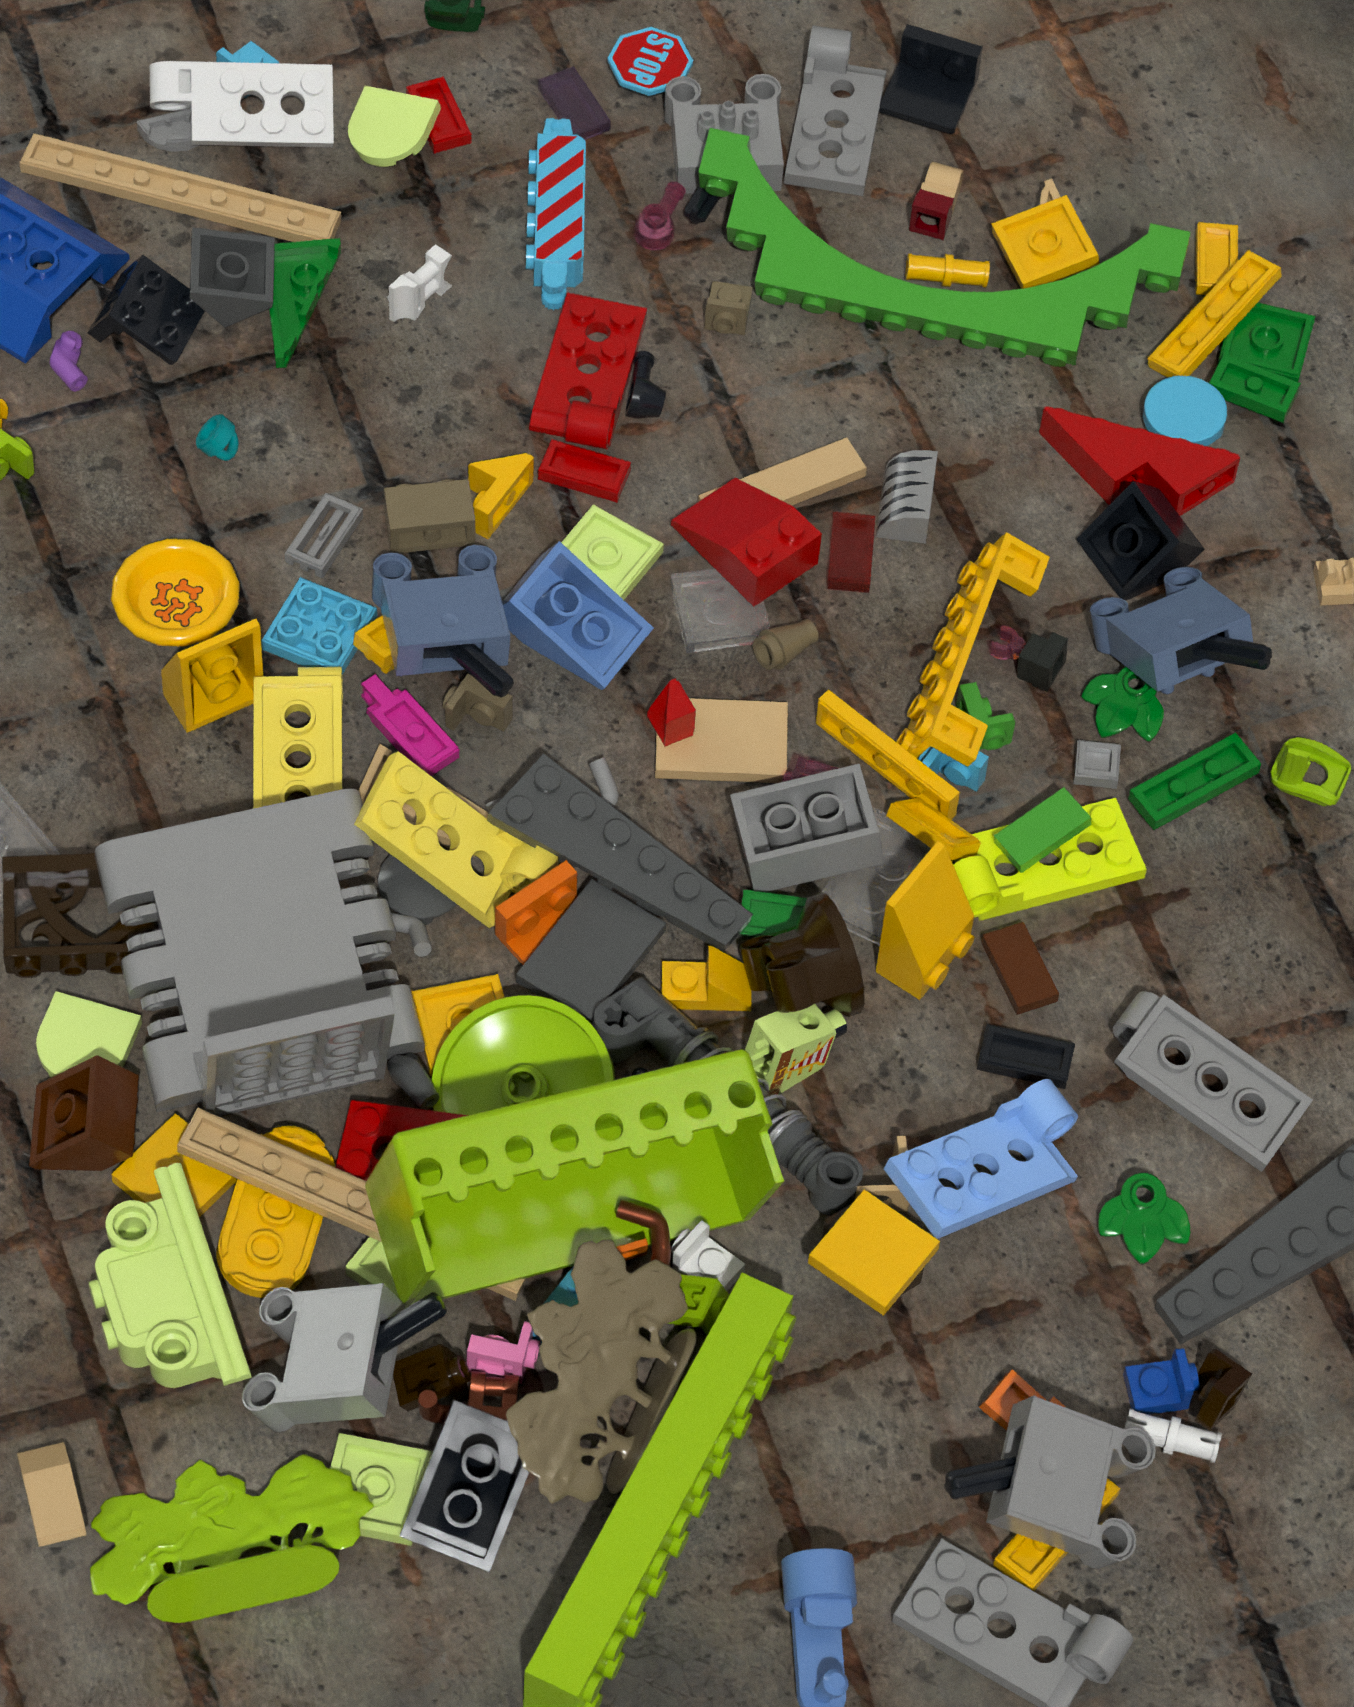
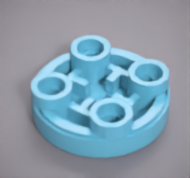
[1142,376,1227,446]

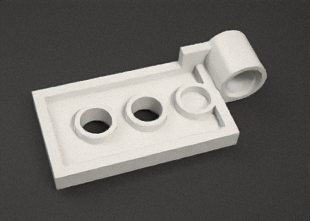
[149,61,334,147]

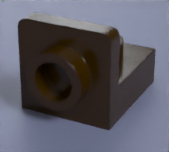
[393,1344,471,1412]
[1194,1349,1252,1431]

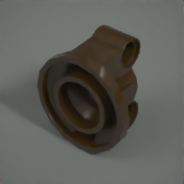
[740,893,865,1017]

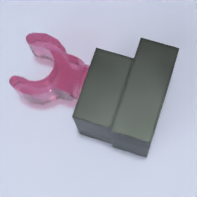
[990,626,1068,692]

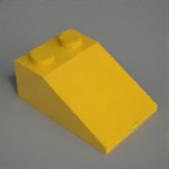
[161,619,263,733]
[876,841,975,1000]

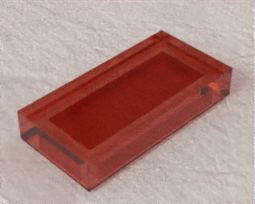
[827,512,876,593]

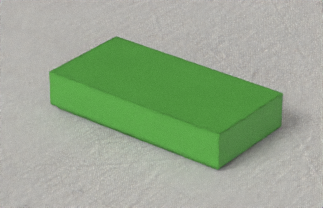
[994,787,1092,873]

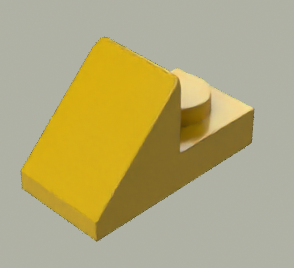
[468,453,534,539]
[661,946,752,1011]

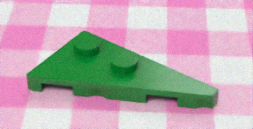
[269,238,341,369]

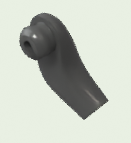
[387,1053,440,1110]

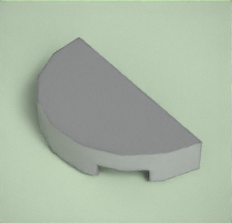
[137,108,199,152]

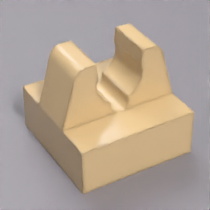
[1313,558,1354,606]

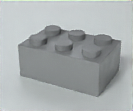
[730,763,884,892]

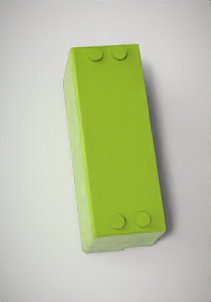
[365,1049,784,1309]

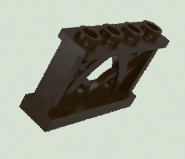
[2,853,158,978]

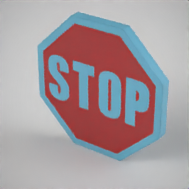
[607,27,693,96]

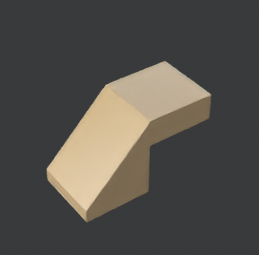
[17,1442,87,1547]

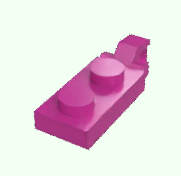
[361,674,460,776]

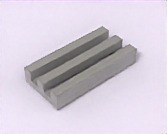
[285,493,363,579]

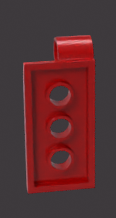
[529,292,647,450]

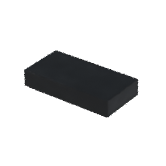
[977,1024,1075,1089]

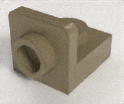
[704,281,753,335]
[442,674,513,732]

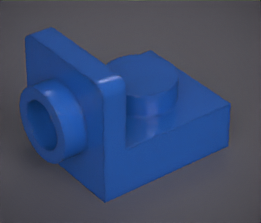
[1123,1348,1199,1415]

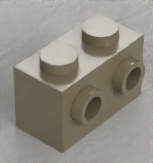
[384,479,475,553]

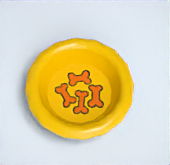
[111,539,240,647]

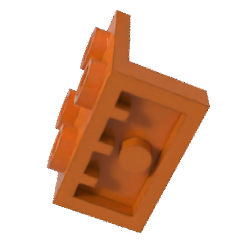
[495,860,578,965]

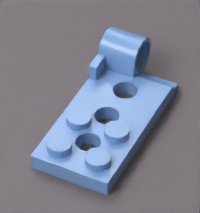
[884,1079,1078,1239]

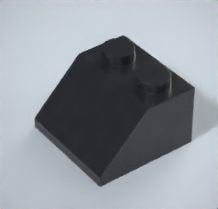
[1076,481,1205,601]

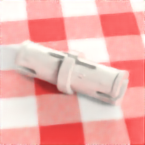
[1125,1409,1222,1463]

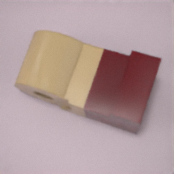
[909,161,964,240]

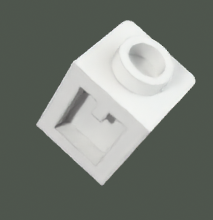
[671,1221,745,1291]

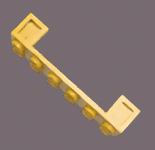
[896,532,1050,767]

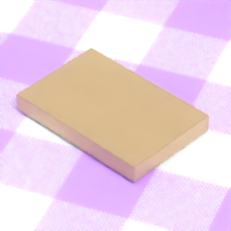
[655,698,788,783]

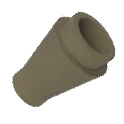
[753,619,819,670]

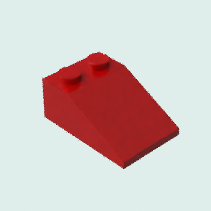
[671,477,822,607]

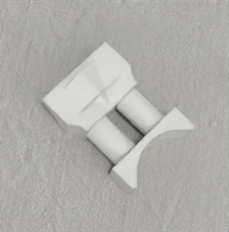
[387,244,452,322]

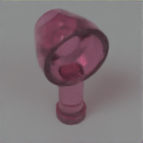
[634,182,686,250]

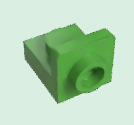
[956,682,1015,750]

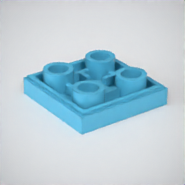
[261,577,377,675]

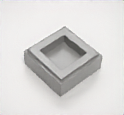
[1073,740,1121,789]

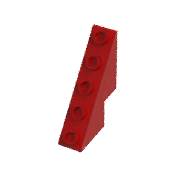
[1039,406,1240,516]

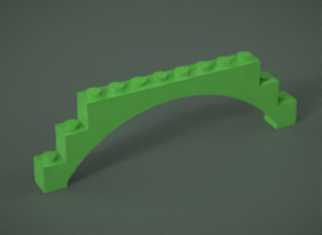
[698,128,1191,367]

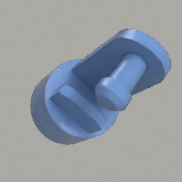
[781,1548,857,1707]

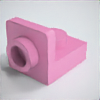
[467,1321,540,1384]

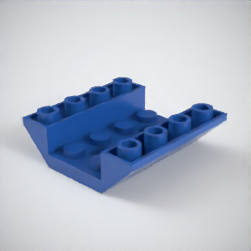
[0,177,130,364]

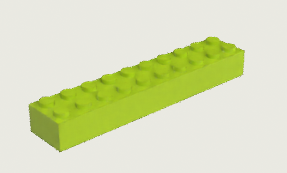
[523,1272,796,1707]

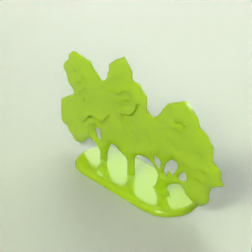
[90,1454,374,1623]

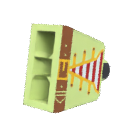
[745,1004,847,1095]

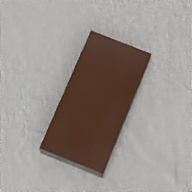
[981,922,1059,1015]

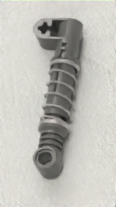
[591,978,863,1216]

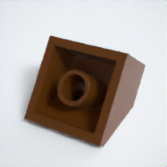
[29,1055,139,1171]

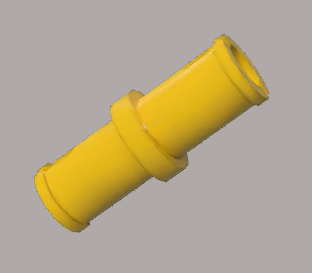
[905,253,990,288]

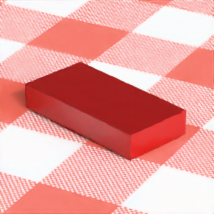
[406,76,472,154]
[538,439,631,503]

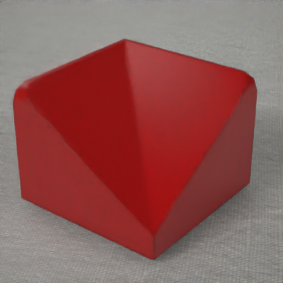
[647,678,696,746]

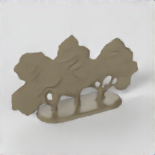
[506,1240,696,1504]

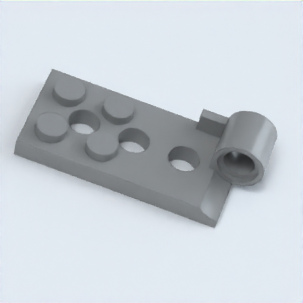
[784,25,887,196]
[1113,991,1313,1172]
[892,1538,1134,1707]

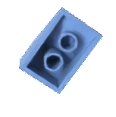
[502,541,654,690]

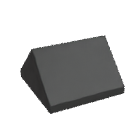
[189,227,275,328]

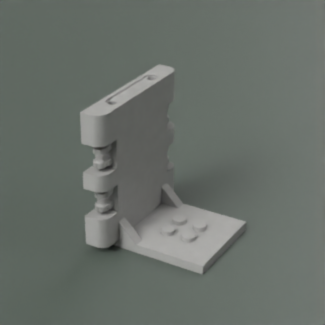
[95,789,425,1116]

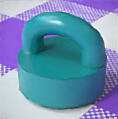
[196,414,239,461]

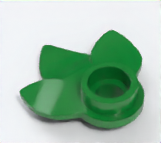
[1082,667,1164,742]
[1098,1173,1190,1265]

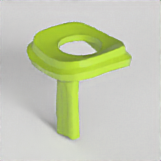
[1270,737,1351,806]

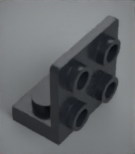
[879,24,983,134]
[87,255,205,365]

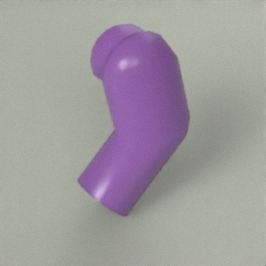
[49,331,88,392]

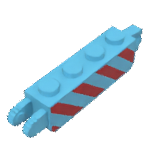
[526,118,586,311]

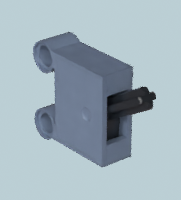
[372,545,514,698]
[1090,567,1272,694]

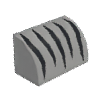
[875,450,938,544]

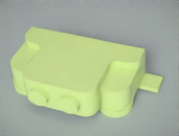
[88,1163,251,1388]

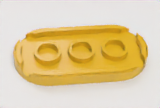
[216,1126,335,1298]

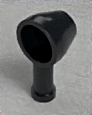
[625,351,666,419]

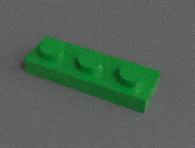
[1128,733,1261,831]

